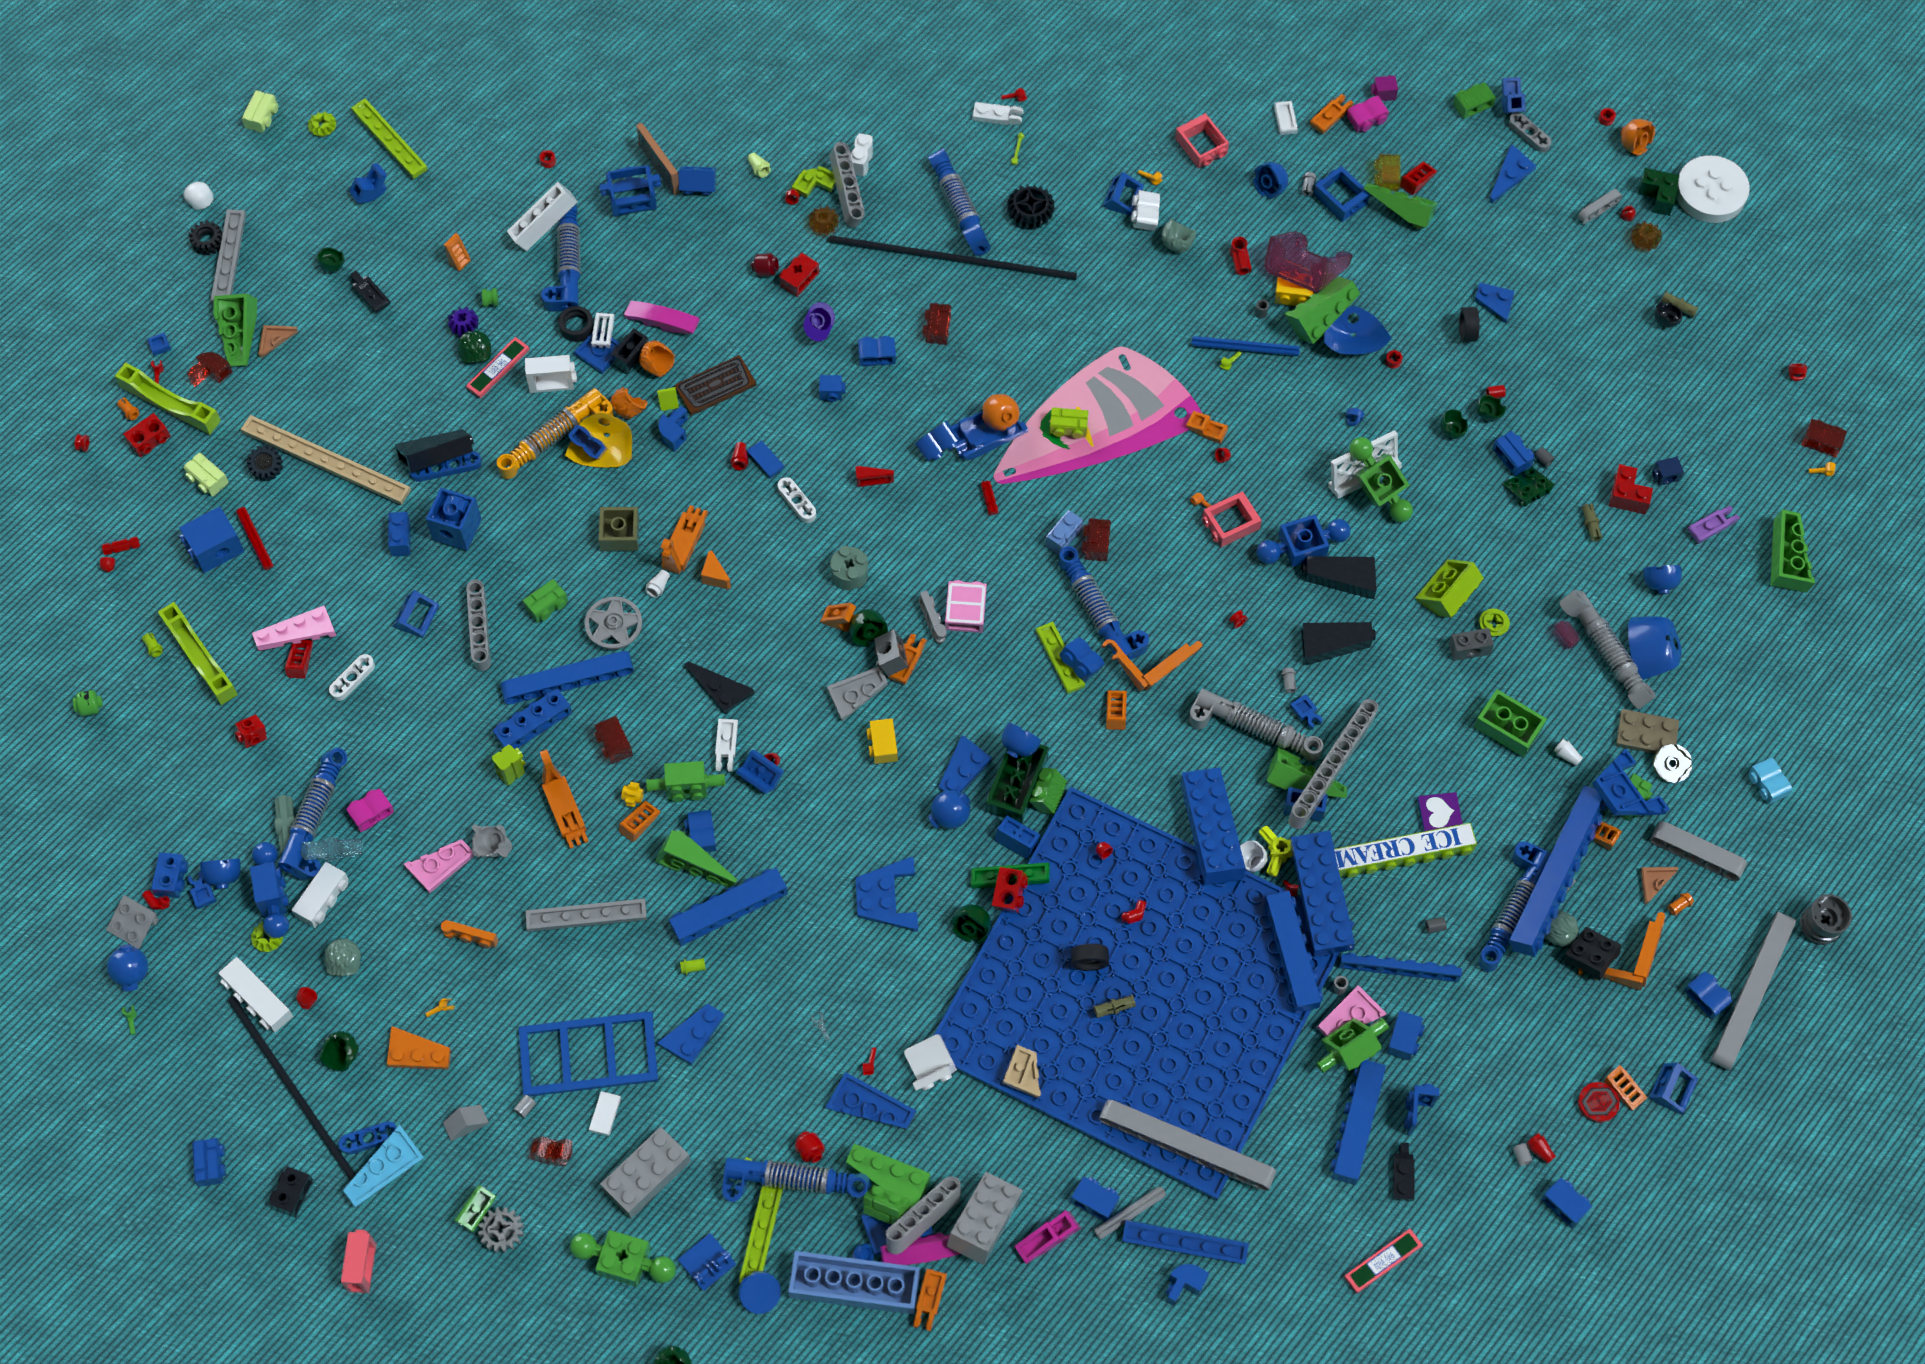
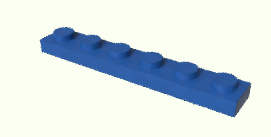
[1339,953,1462,982]
[1122,1220,1249,1264]

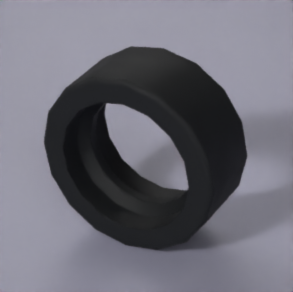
[558,306,594,342]
[1459,307,1480,342]
[1071,944,1109,971]

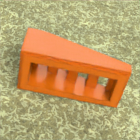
[444,233,470,271]
[1106,690,1127,730]
[619,801,660,842]
[1593,822,1622,851]
[1603,1065,1647,1111]

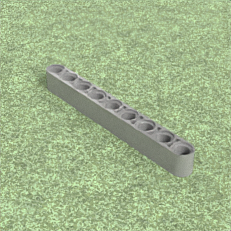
[1288,699,1379,829]
[1711,912,1796,1071]
[1099,1100,1277,1191]

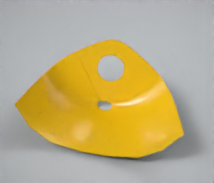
[565,412,632,468]

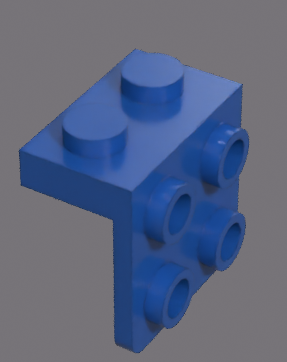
[1404,1084,1440,1135]

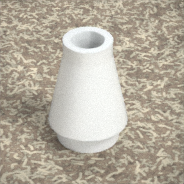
[645,570,670,598]
[1553,739,1583,766]

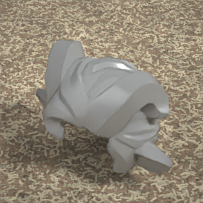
[472,824,512,858]

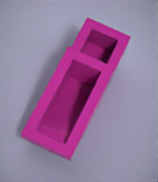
[1014,1210,1081,1264]

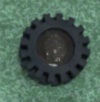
[247,445,283,481]

